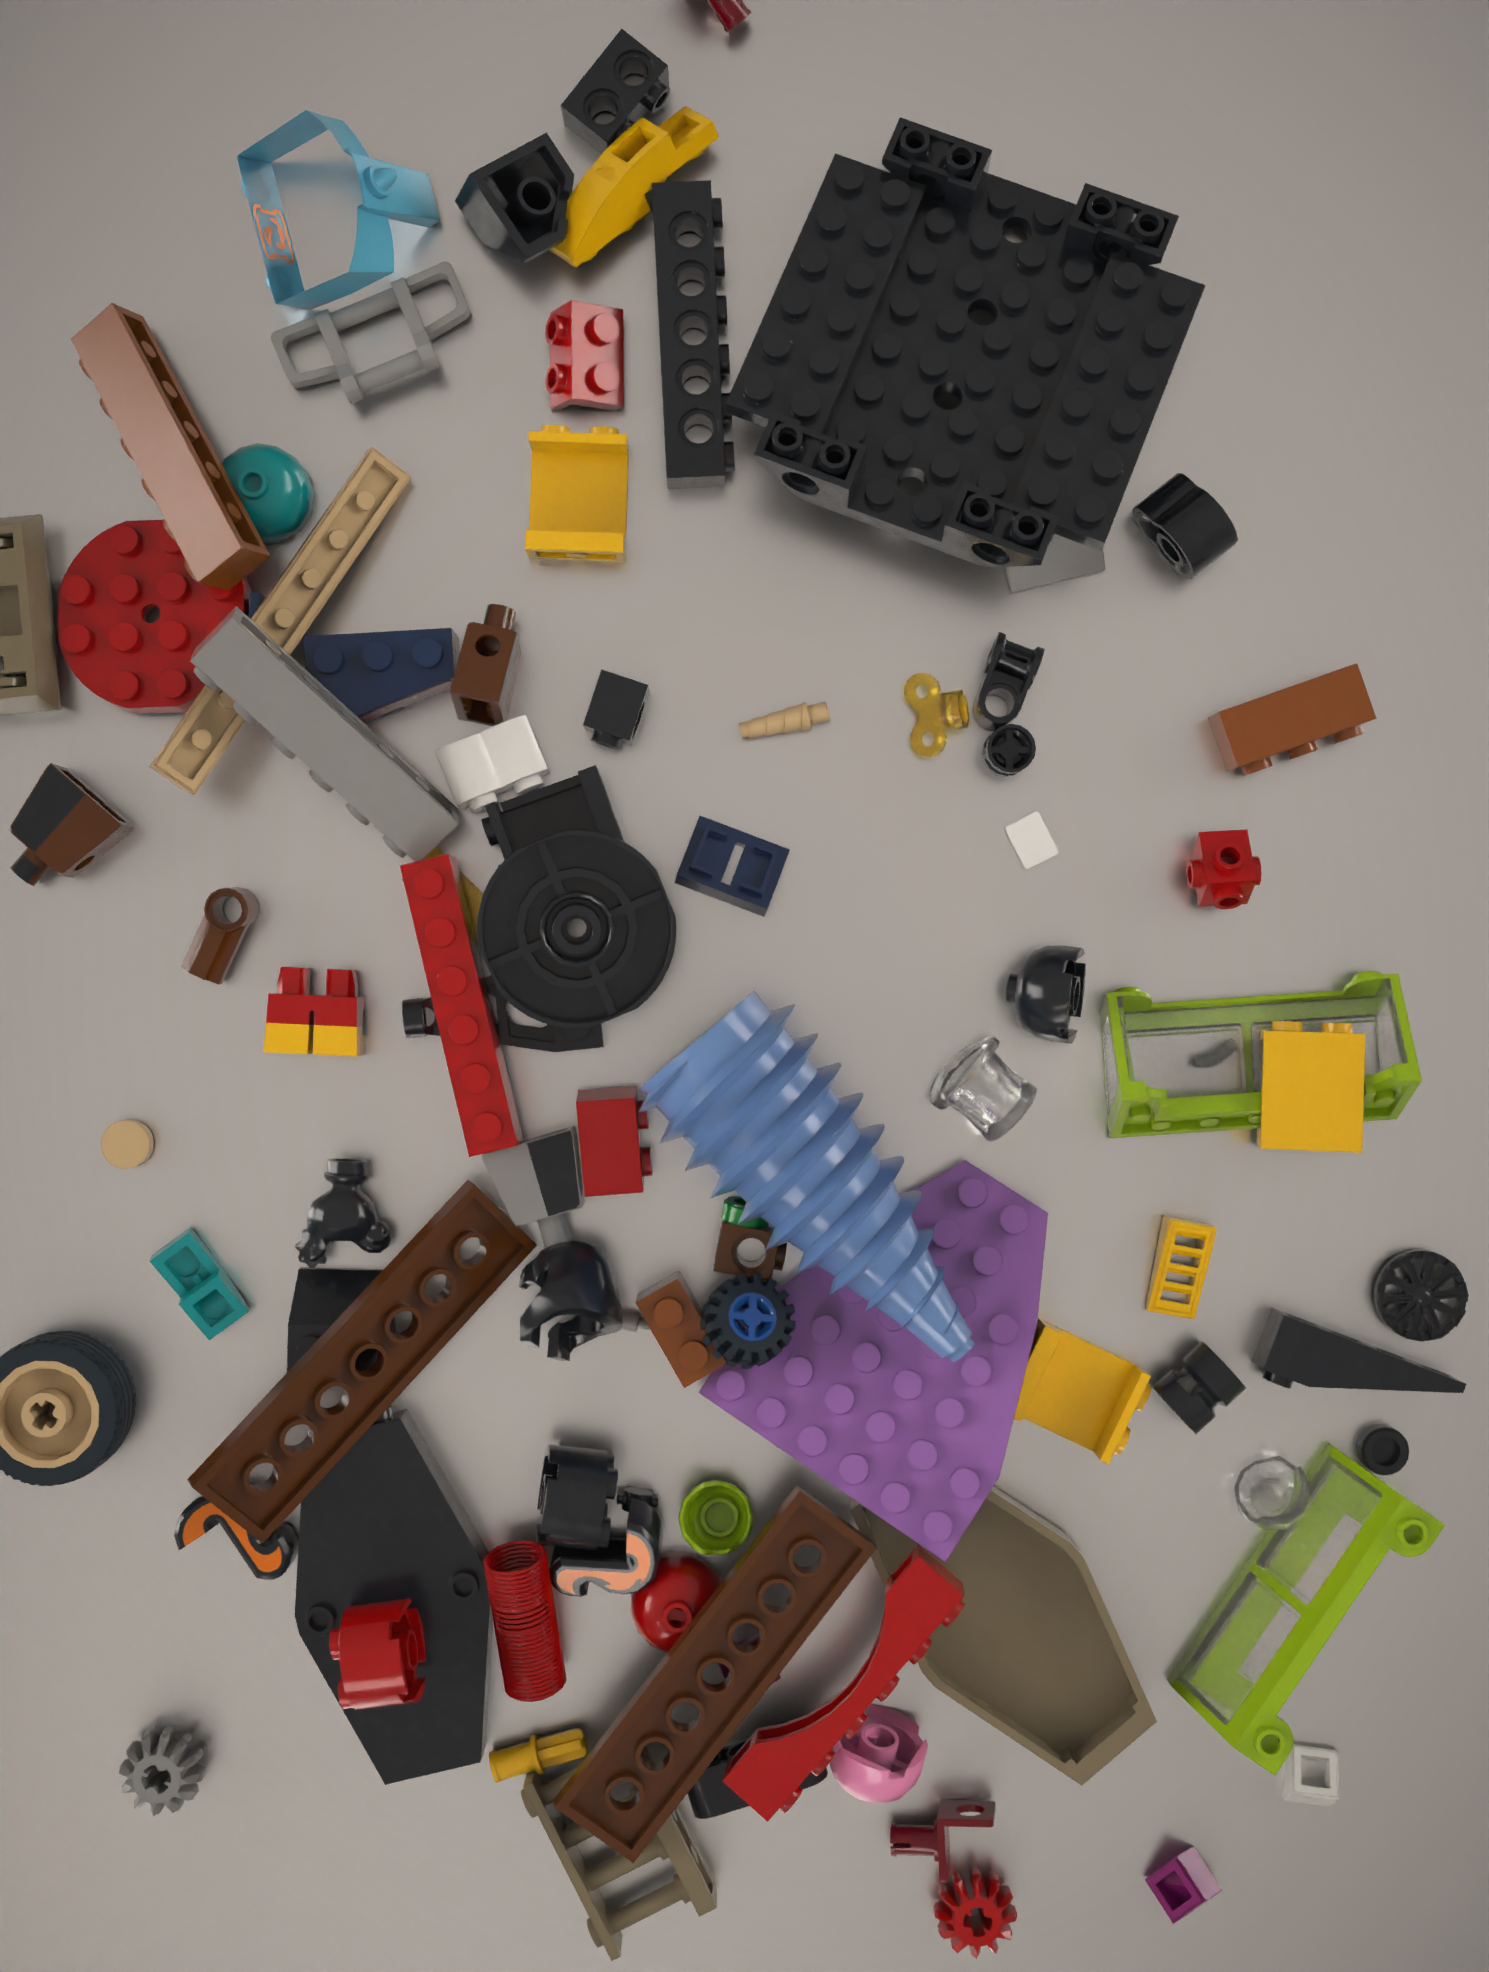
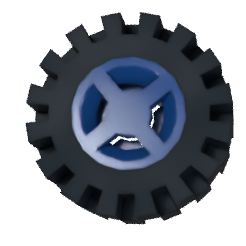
[700,1273,796,1369]

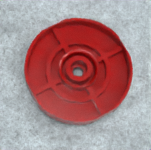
[58,520,252,714]

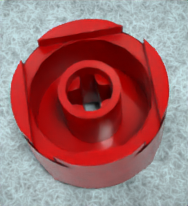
[329,1598,426,1710]

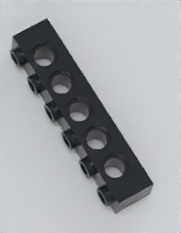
[652,180,735,489]

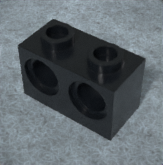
[561,29,670,154]

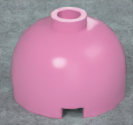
[830,1704,928,1803]

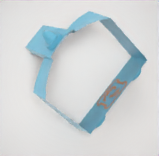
[237,110,440,310]

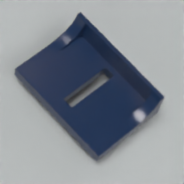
[675,816,790,917]

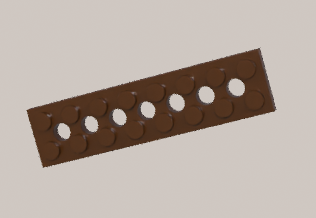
[187,1180,537,1544]
[554,1485,877,1863]

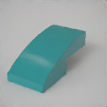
[149,1227,249,1340]

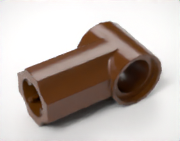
[181,887,259,985]

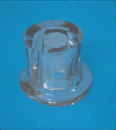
[930,1036,1037,1142]

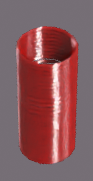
[483,1540,567,1702]

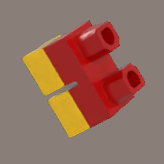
[263,967,365,1057]

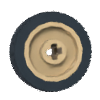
[0,1331,136,1486]

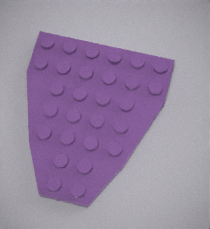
[698,1160,1048,1562]

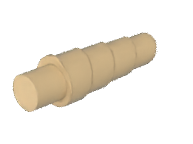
[739,702,830,739]

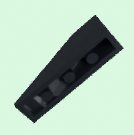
[1252,1308,1466,1393]

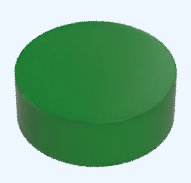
[721,1196,769,1229]

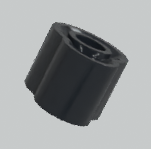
[1132,473,1238,579]

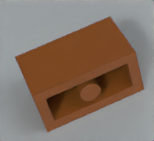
[635,1271,727,1388]

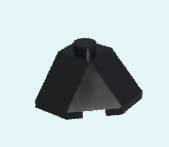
[455,132,575,264]

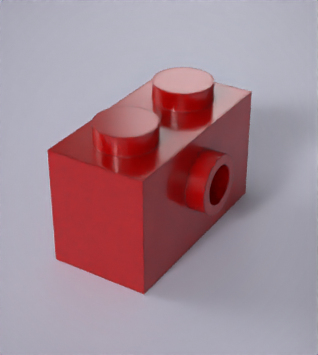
[576,1086,653,1197]

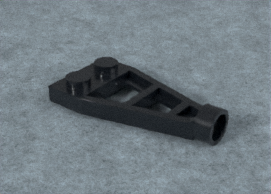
[402,975,604,1052]

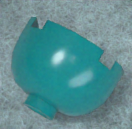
[222,443,315,546]

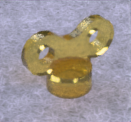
[904,673,969,757]

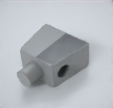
[482,1126,584,1247]

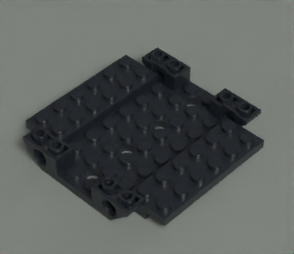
[726,117,1206,568]

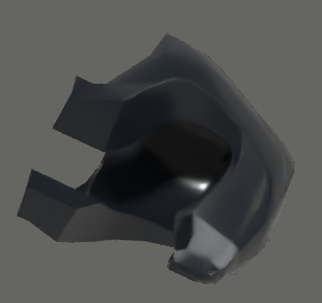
[519,1241,623,1361]

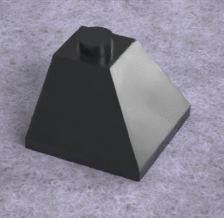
[287,1267,396,1372]

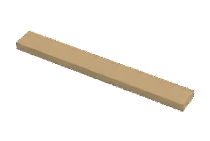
[149,447,411,796]

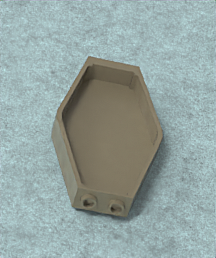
[850,1486,1157,1786]

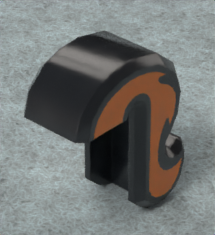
[174,1494,299,1580]
[549,1498,663,1597]

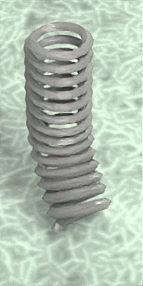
[1192,1038,1239,1068]

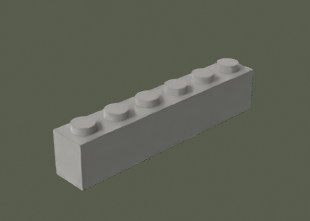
[190,606,459,862]

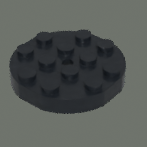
[477,829,676,1029]

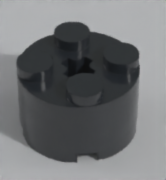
[535,1444,618,1550]

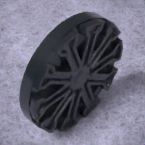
[1374,1250,1469,1342]

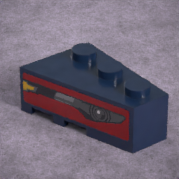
[303,628,460,723]

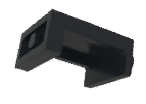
[481,765,625,867]

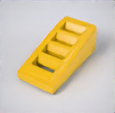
[1145,1215,1217,1319]

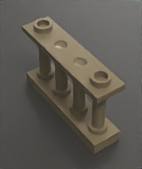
[521,1747,717,1961]

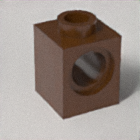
[713,1219,787,1281]

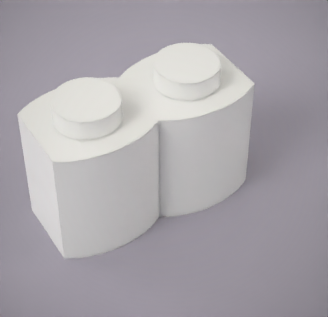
[435,714,550,813]

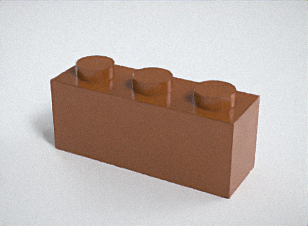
[1208,663,1377,776]

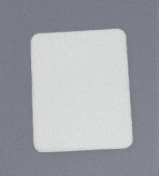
[1005,811,1059,869]

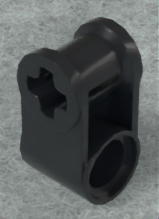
[972,632,1045,731]

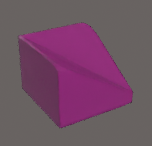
[1145,1847,1222,1924]

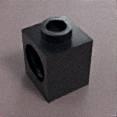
[583,669,650,750]

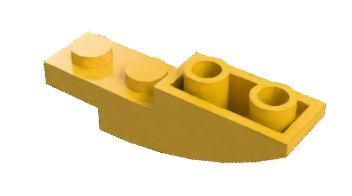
[550,106,719,268]

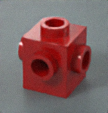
[1187,829,1262,909]

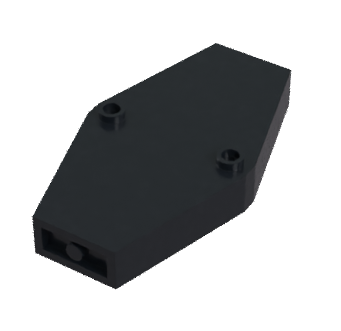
[295,1405,493,1785]

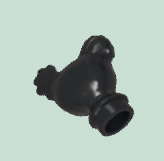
[295,1158,391,1268]

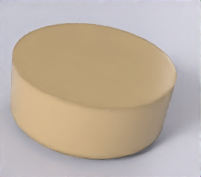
[101,1119,154,1169]

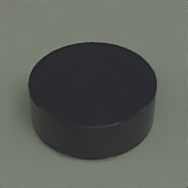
[1356,1424,1409,1475]

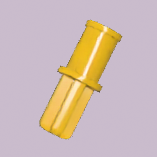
[489,1728,588,1783]

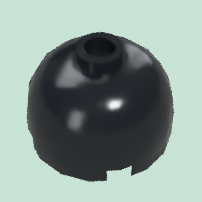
[1006,946,1086,1044]

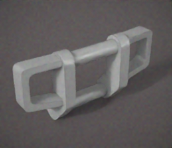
[271,261,470,404]

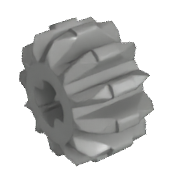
[119,1726,206,1816]

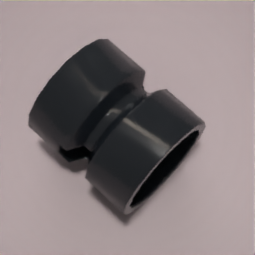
[1152,1341,1246,1435]

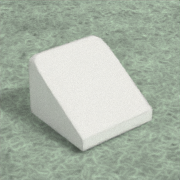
[1282,1744,1339,1806]

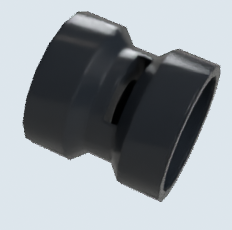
[981,724,1036,777]

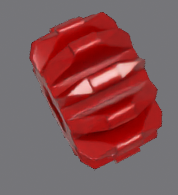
[933,1865,1017,1959]

